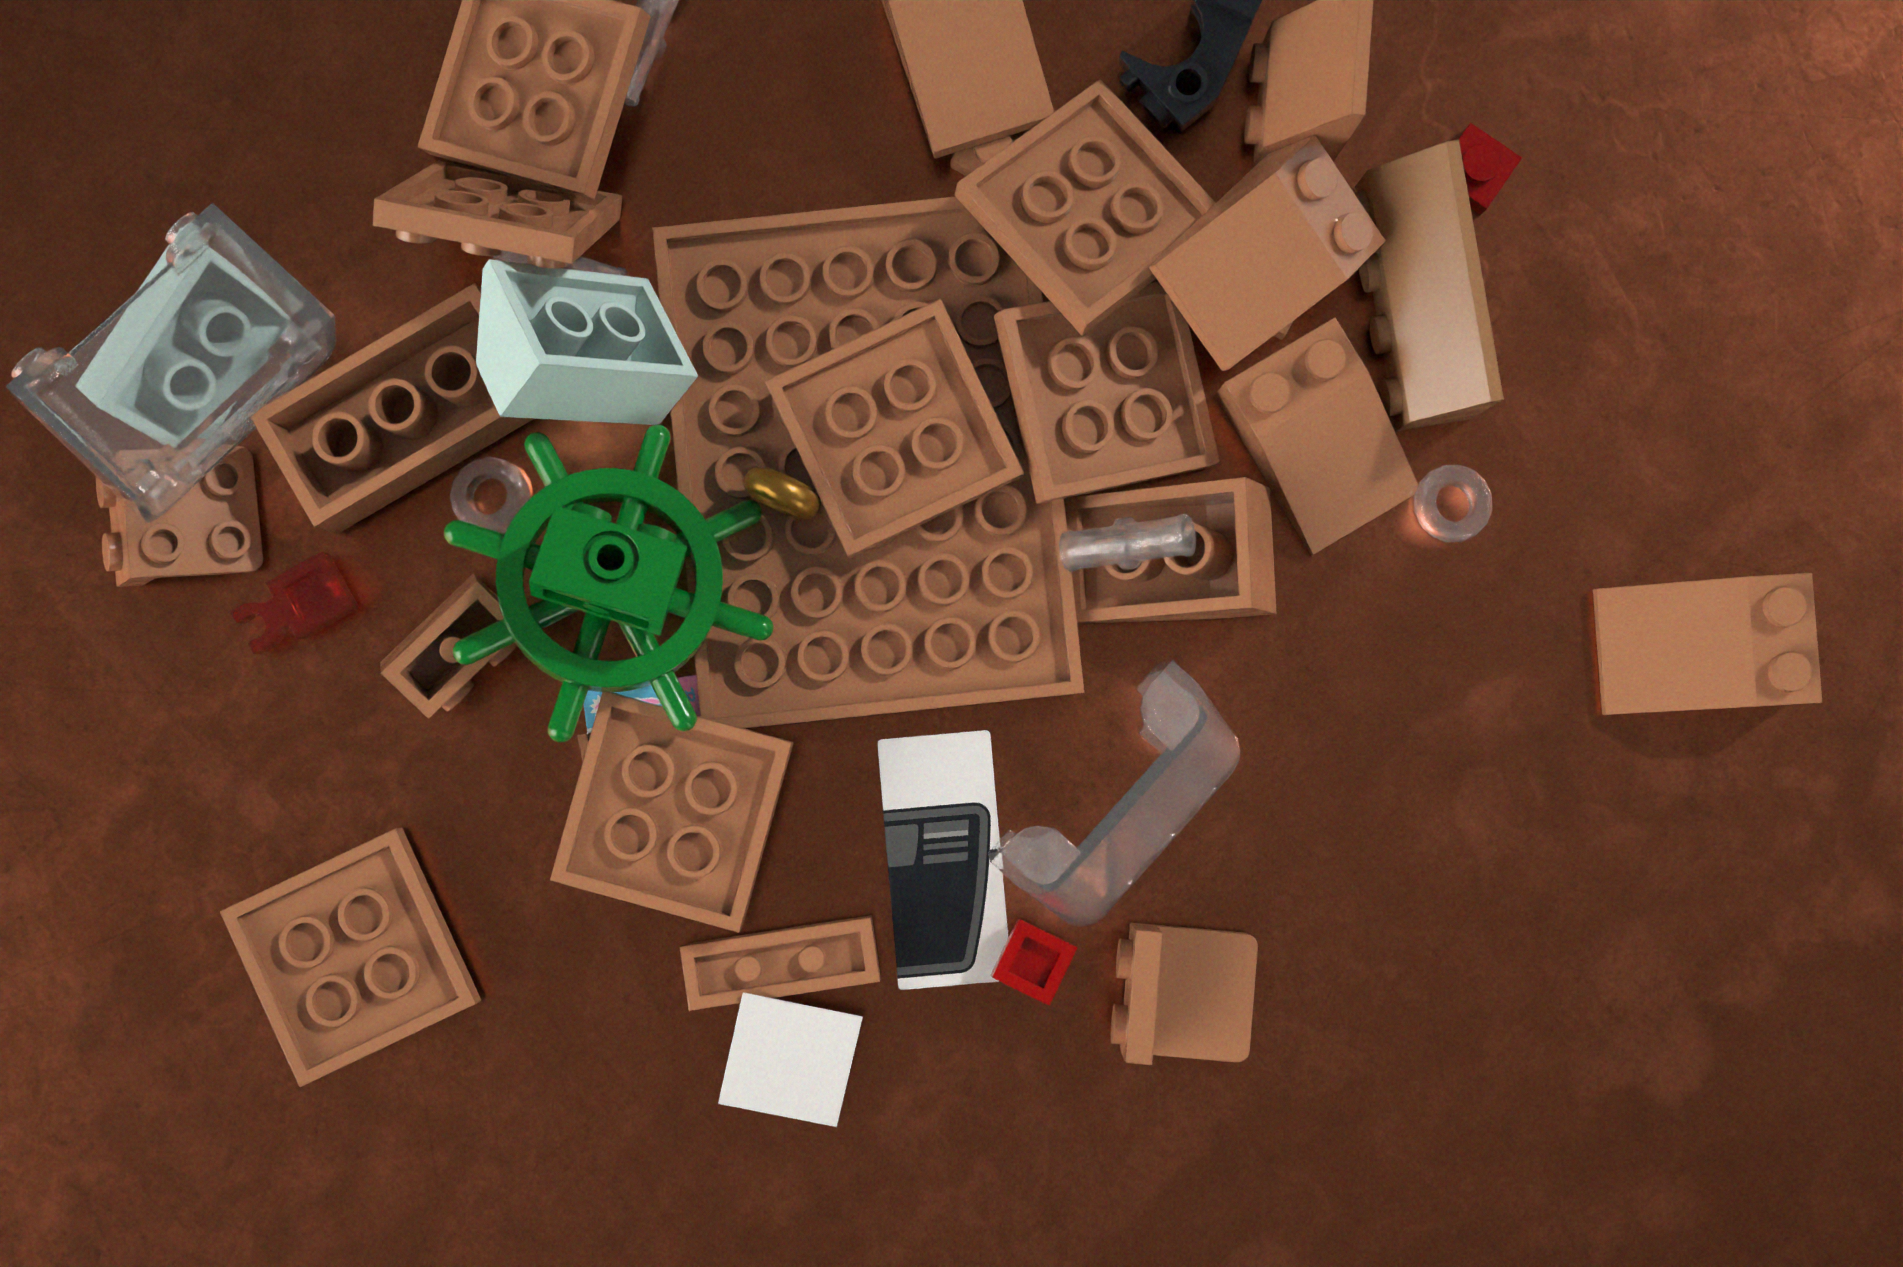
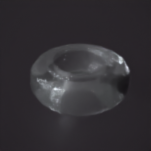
[450,457,530,533]
[1413,465,1492,542]

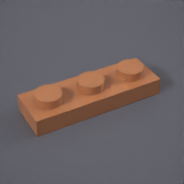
[680,915,881,1011]

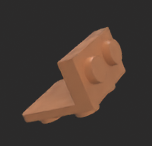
[96,446,263,587]
[1111,923,1258,1065]

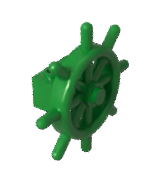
[444,424,774,743]

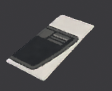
[878,730,1008,990]

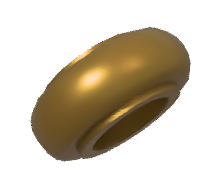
[744,467,820,519]

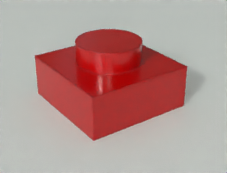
[1457,122,1522,215]
[990,918,1078,1006]

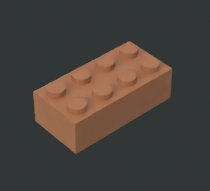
[249,283,534,534]

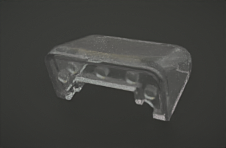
[6,203,336,523]
[988,660,1240,927]

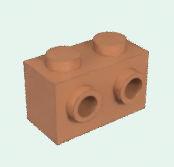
[380,573,517,719]

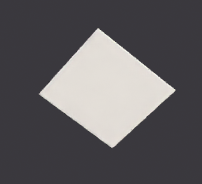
[718,992,863,1127]

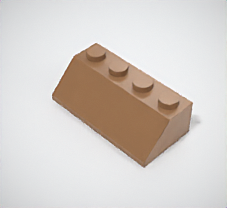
[1354,140,1504,431]

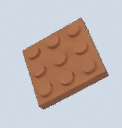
[418,0,651,200]
[954,79,1216,335]
[373,160,622,269]
[994,282,1221,504]
[765,299,1024,559]
[550,692,794,933]
[220,827,482,1087]

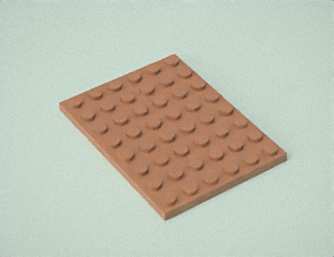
[652,196,1084,728]

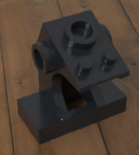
[1119,0,1262,132]

